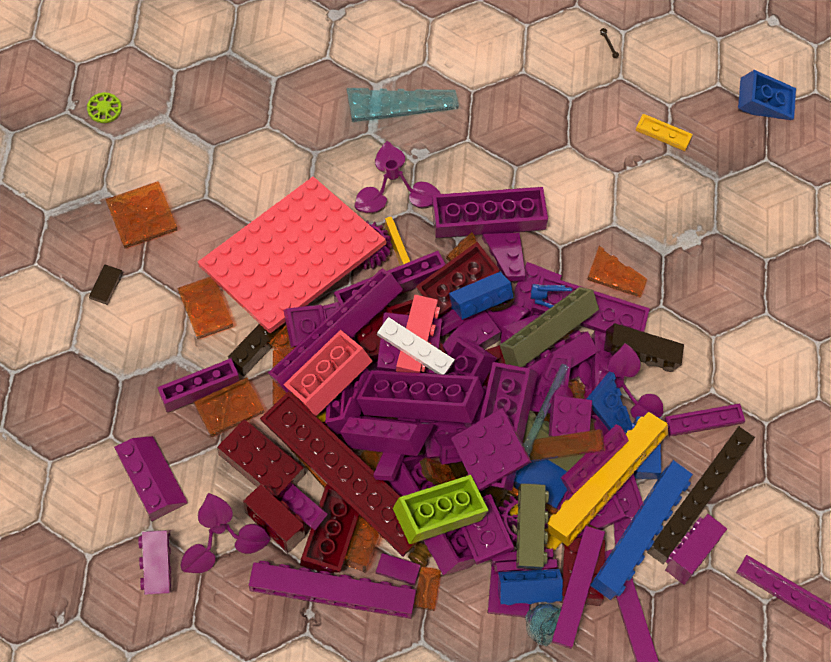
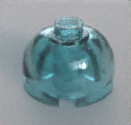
[525,604,561,646]

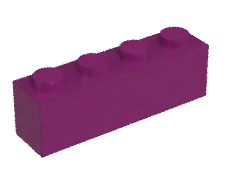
[157,358,240,413]

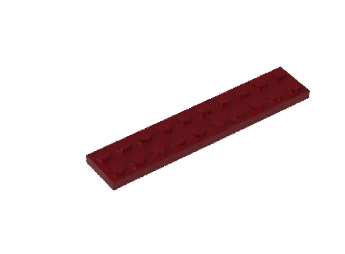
[260,391,417,557]

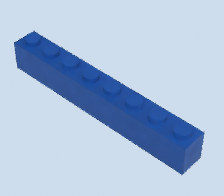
[590,460,693,600]

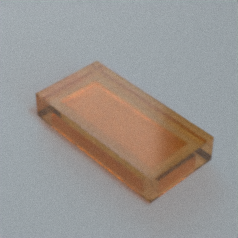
[414,567,441,611]

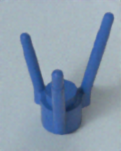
[530,284,572,308]

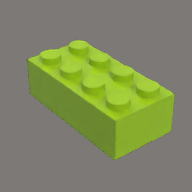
[393,475,488,544]

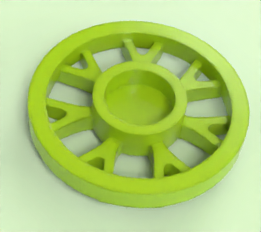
[87,92,121,123]

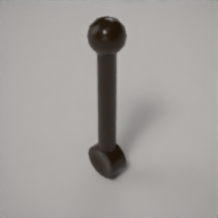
[600,28,619,58]

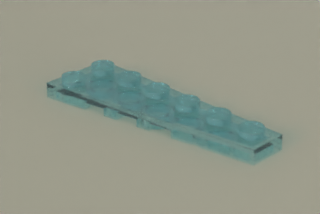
[347,88,459,122]

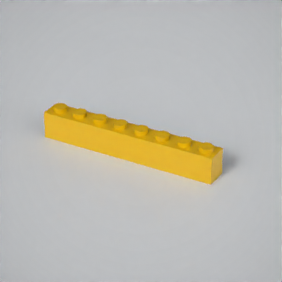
[547,412,668,546]

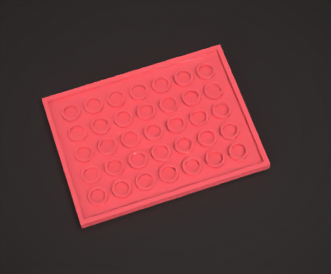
[198,177,386,333]

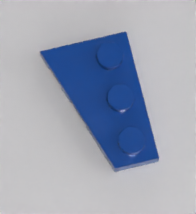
[587,372,632,434]

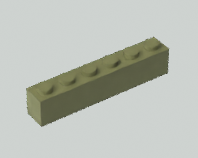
[500,287,599,367]

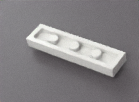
[377,317,455,375]

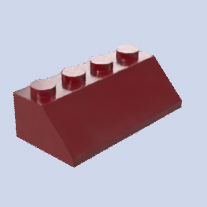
[300,484,359,573]

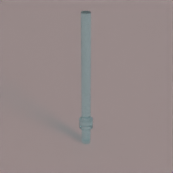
[520,364,568,469]

